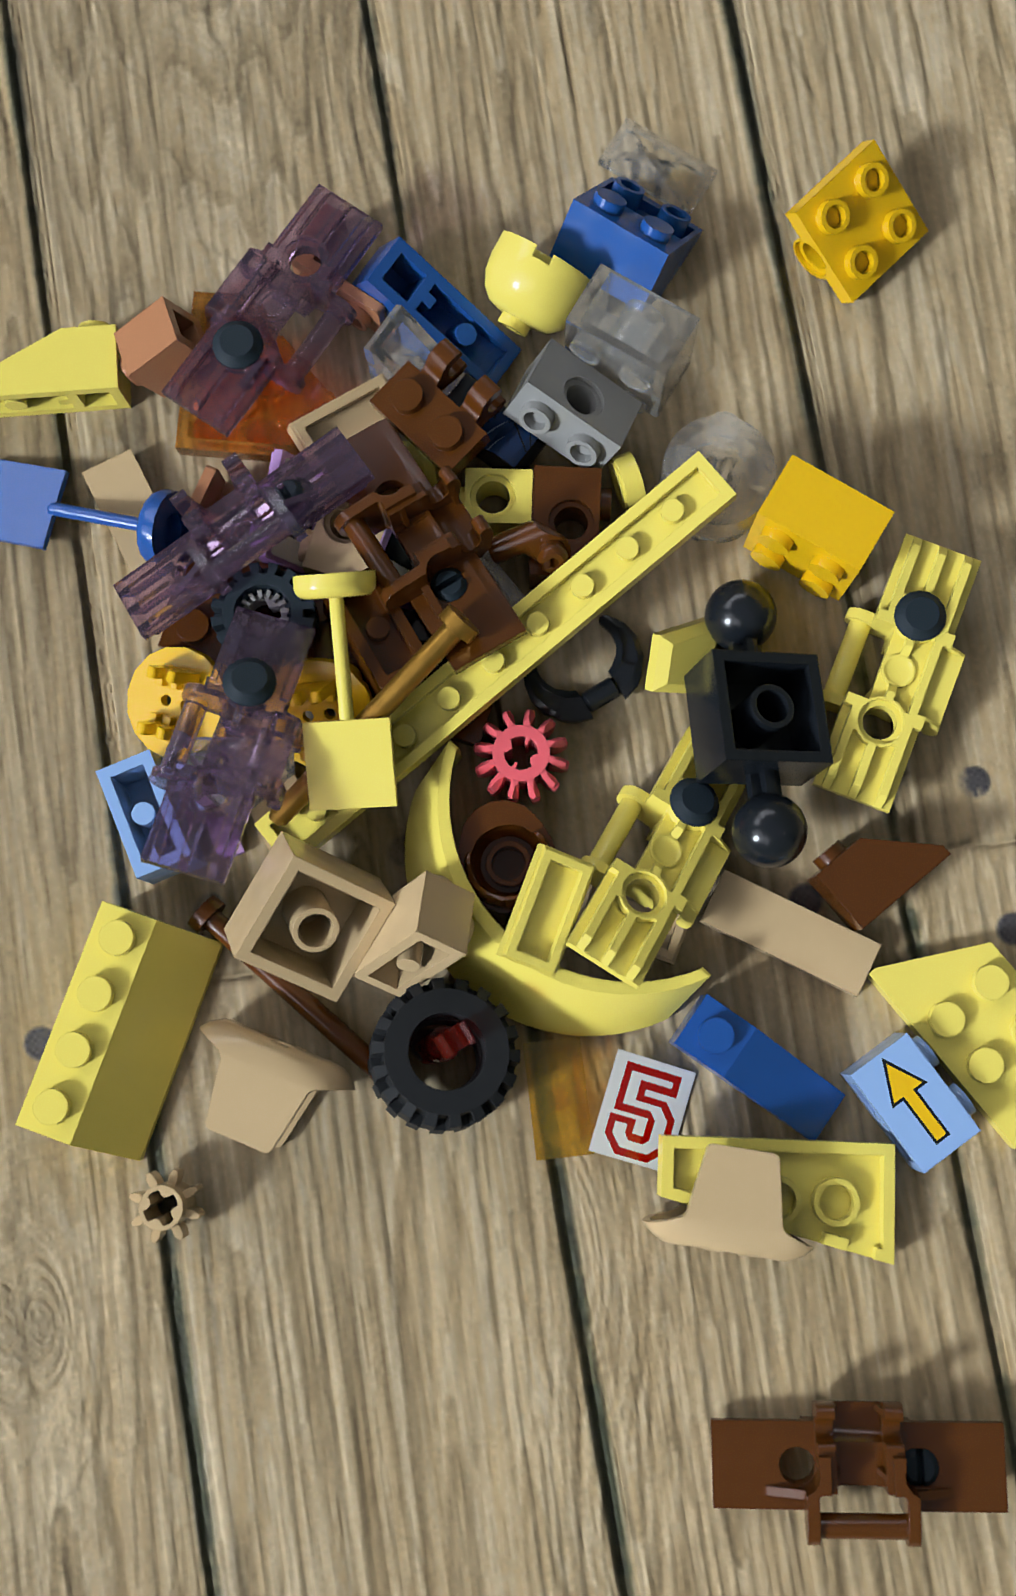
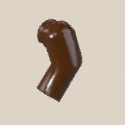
[488,520,571,573]

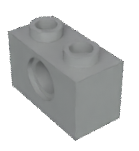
[503,338,642,468]

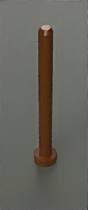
[187,895,373,1080]

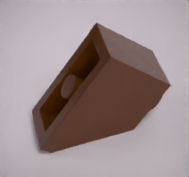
[807,838,951,931]

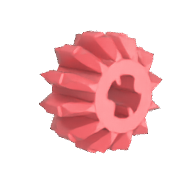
[474,709,569,805]

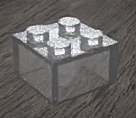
[565,264,700,418]

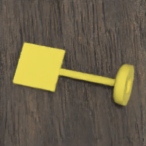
[292,570,398,811]

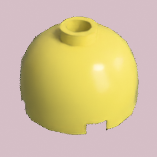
[484,230,596,338]

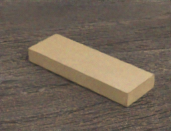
[699,869,882,997]

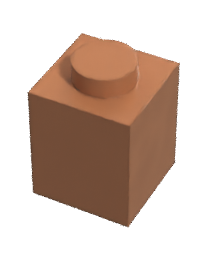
[114,296,213,398]

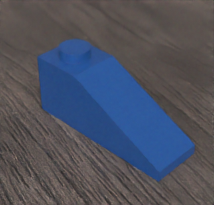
[352,236,522,384]
[669,994,845,1140]

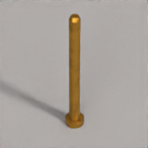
[269,604,480,827]

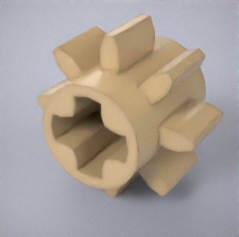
[129,1167,206,1243]

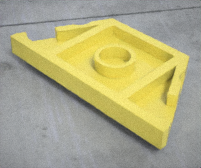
[867,942,1016,1149]

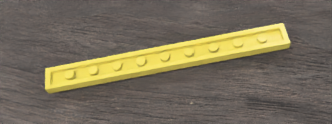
[254,451,737,849]

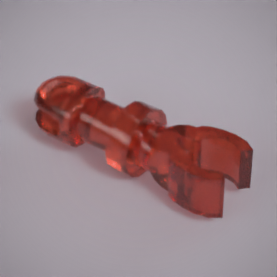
[414,1020,476,1065]

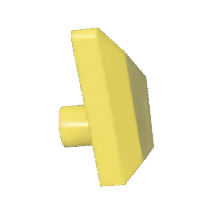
[645,617,718,693]

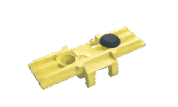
[811,533,981,813]
[565,726,746,989]

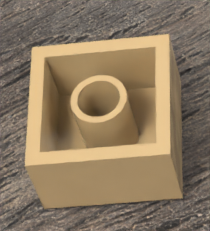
[224,831,396,1002]

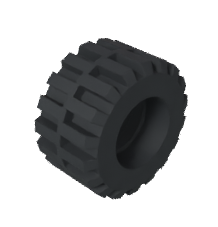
[367,977,521,1134]

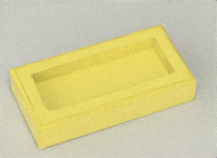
[496,844,597,977]

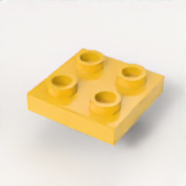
[785,139,929,303]

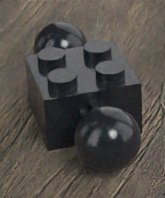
[684,579,833,868]

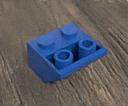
[549,177,703,314]

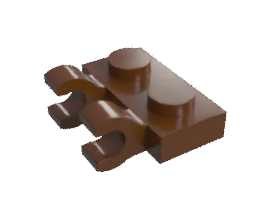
[369,338,506,476]

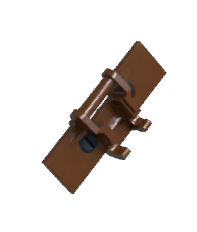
[318,418,527,674]
[711,1400,1008,1547]

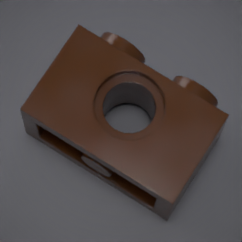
[529,465,612,589]

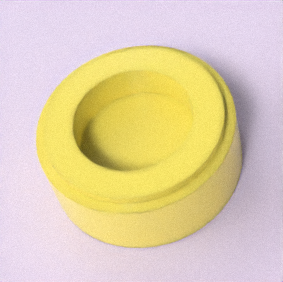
[608,451,646,511]

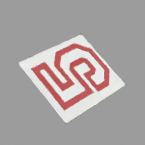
[588,1049,696,1171]

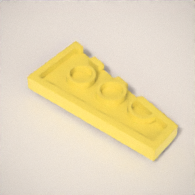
[657,1134,895,1265]

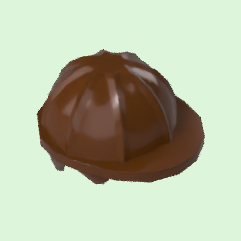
[459,800,556,914]

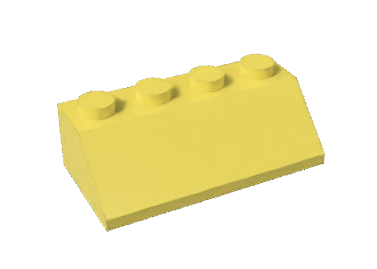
[15,901,224,1161]

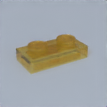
[523,1036,594,1161]

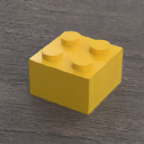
[743,454,895,601]

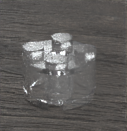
[659,411,777,543]

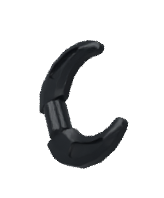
[524,615,644,724]

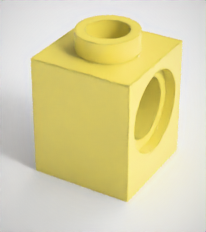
[459,468,533,535]

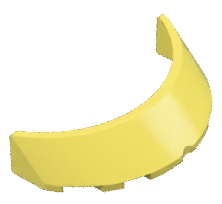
[405,740,711,1036]

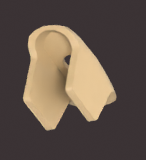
[199,1018,356,1153]
[642,1143,814,1262]

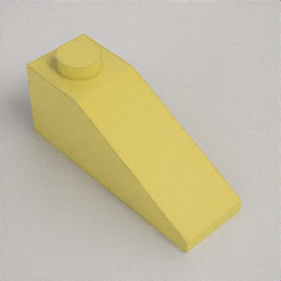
[0,320,132,418]

